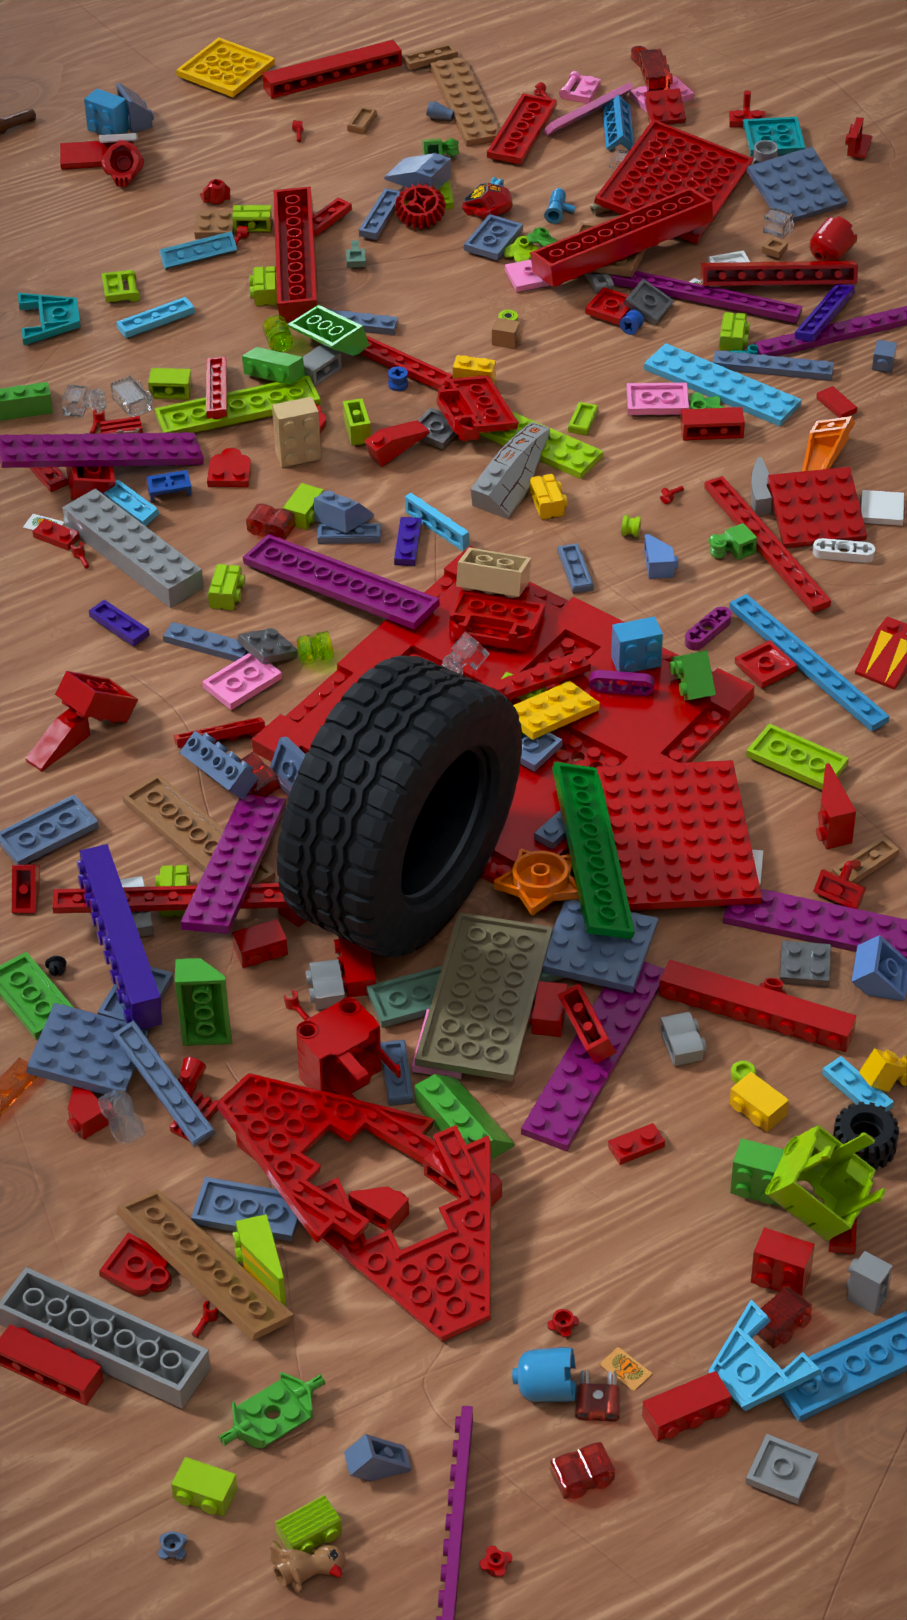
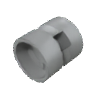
[753,140,778,164]

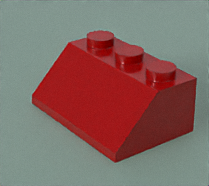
[66,466,116,500]

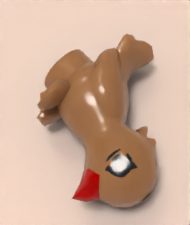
[270,1541,346,1594]

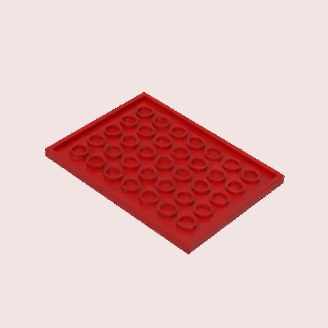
[594,119,753,244]
[596,760,762,910]

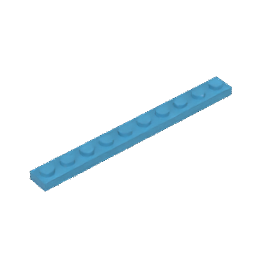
[729,594,889,732]

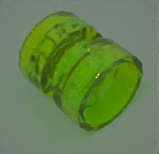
[262,315,294,352]
[297,631,334,664]

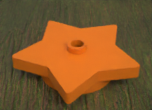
[494,849,579,915]

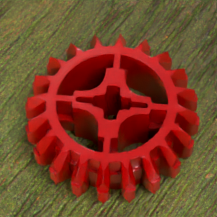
[395,182,446,231]

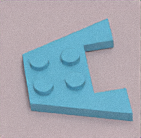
[708,1300,823,1411]

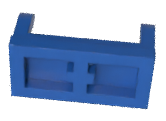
[147,470,192,502]

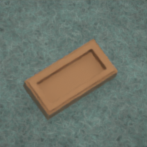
[347,107,377,134]

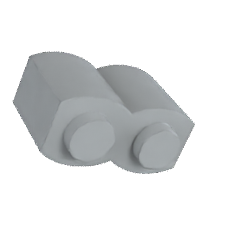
[305,959,345,1010]
[660,1012,707,1066]

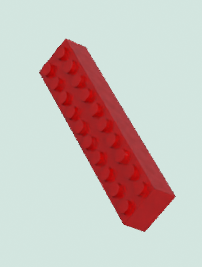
[273,186,318,323]
[530,187,714,287]

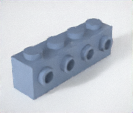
[179,731,259,800]

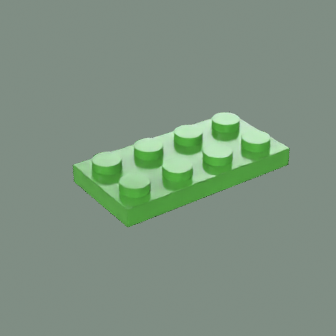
[0,952,74,1040]

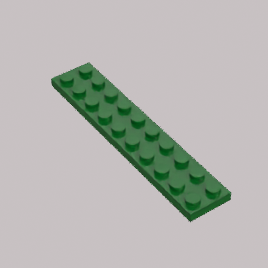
[552,762,635,939]

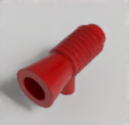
[178,1057,206,1098]

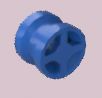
[620,310,644,335]
[388,366,408,391]

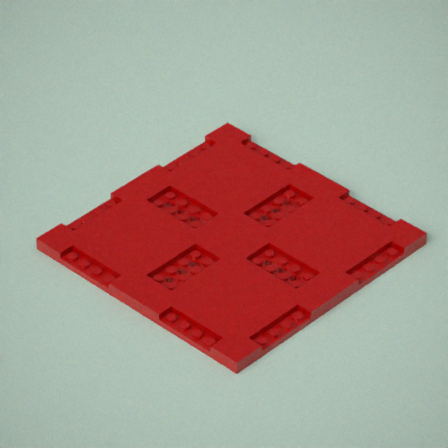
[252,546,755,912]

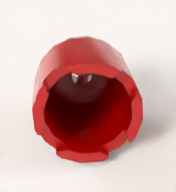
[809,216,857,261]

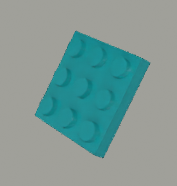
[743,117,806,157]

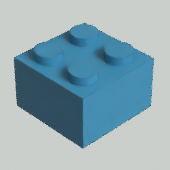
[84,89,129,135]
[611,617,663,672]

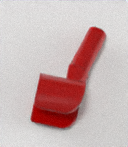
[534,82,550,98]
[292,120,304,142]
[235,226,249,246]
[90,409,105,434]
[660,486,684,504]
[71,542,89,569]
[283,990,309,1020]
[192,1301,219,1338]

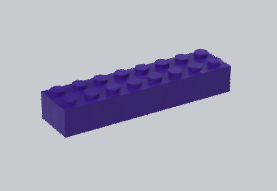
[76,844,162,1030]

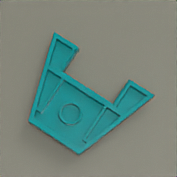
[18,293,81,345]

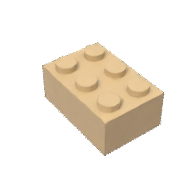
[272,397,321,468]
[456,547,531,598]

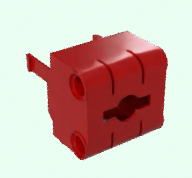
[296,997,401,1099]

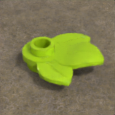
[504,236,539,262]

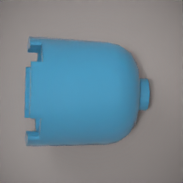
[512,1347,577,1402]

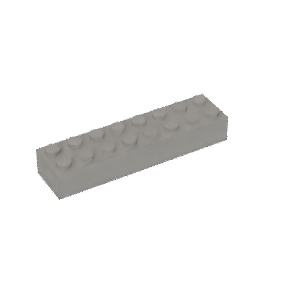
[62,489,204,608]
[0,1267,211,1409]

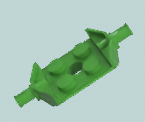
[218,1372,326,1448]

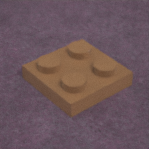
[194,209,233,239]

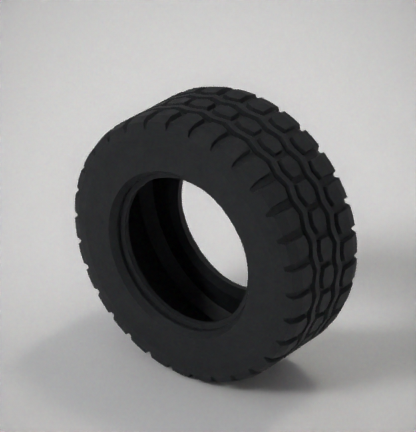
[277,656,522,957]

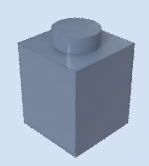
[872,340,897,373]

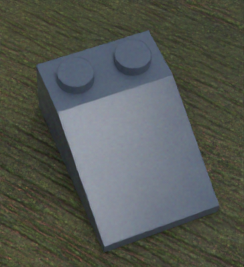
[384,153,451,189]

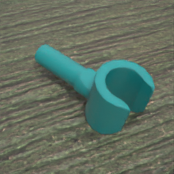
[730,344,758,354]

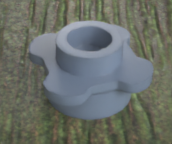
[158,1531,188,1560]

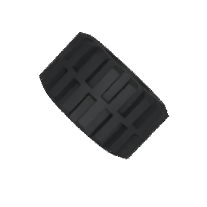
[833,1102,899,1170]

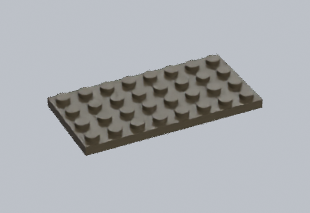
[415,912,553,1081]

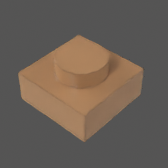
[762,237,788,258]

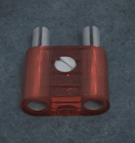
[575,1370,620,1422]

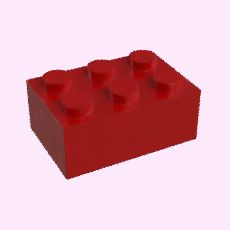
[55,671,138,723]

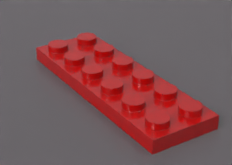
[487,93,557,164]

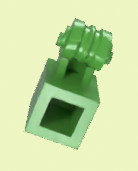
[422,138,460,157]
[708,523,757,560]

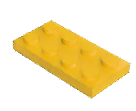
[513,681,600,740]

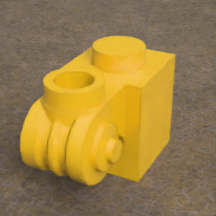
[859,1048,907,1092]

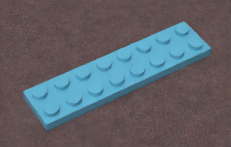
[644,343,801,426]

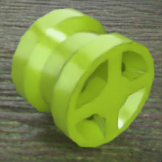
[621,515,641,538]

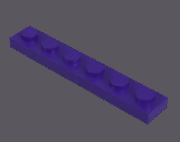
[795,284,855,342]

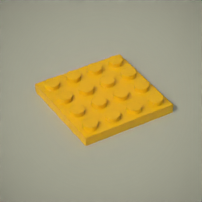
[176,37,275,97]

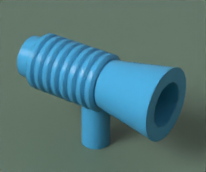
[544,188,575,224]

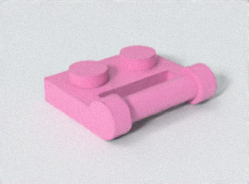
[559,71,601,104]

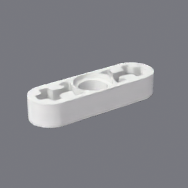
[813,538,875,563]

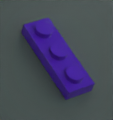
[394,517,422,566]
[89,600,150,646]

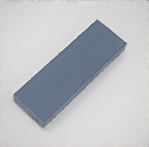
[317,523,381,544]
[557,543,593,594]
[381,1040,414,1106]

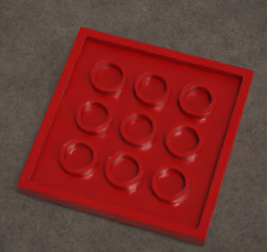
[767,467,867,548]

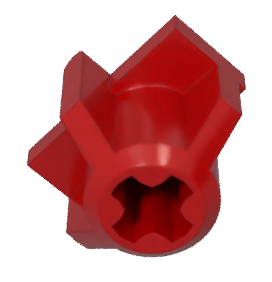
[200,179,230,204]

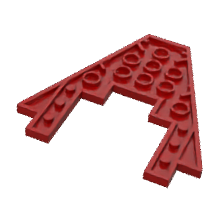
[217,1073,437,1243]
[317,1125,491,1342]

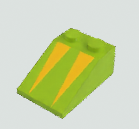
[232,1214,286,1307]

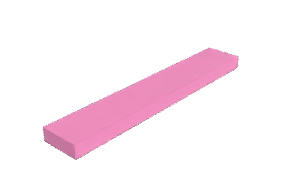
[544,82,634,136]

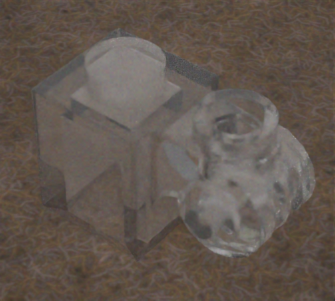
[61,384,106,417]
[442,632,489,675]

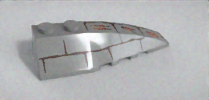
[471,422,550,519]

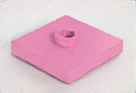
[505,260,551,292]

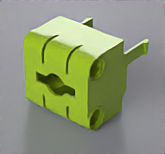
[765,1125,886,1241]

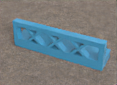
[602,95,634,151]

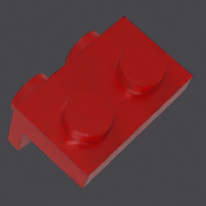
[845,117,873,158]

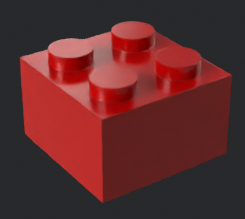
[751,1227,815,1299]

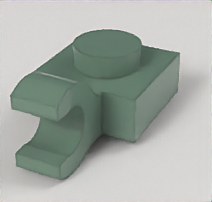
[346,240,366,268]

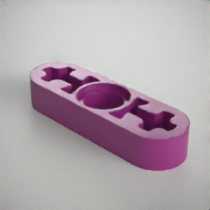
[685,607,732,650]
[589,670,655,696]

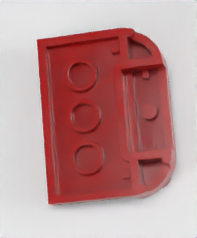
[436,375,519,441]
[449,590,546,652]

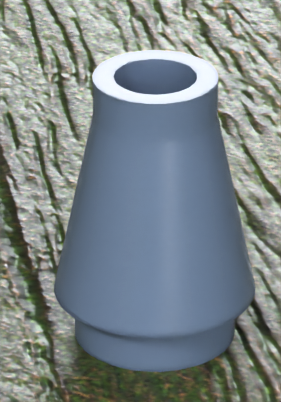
[426,101,454,121]

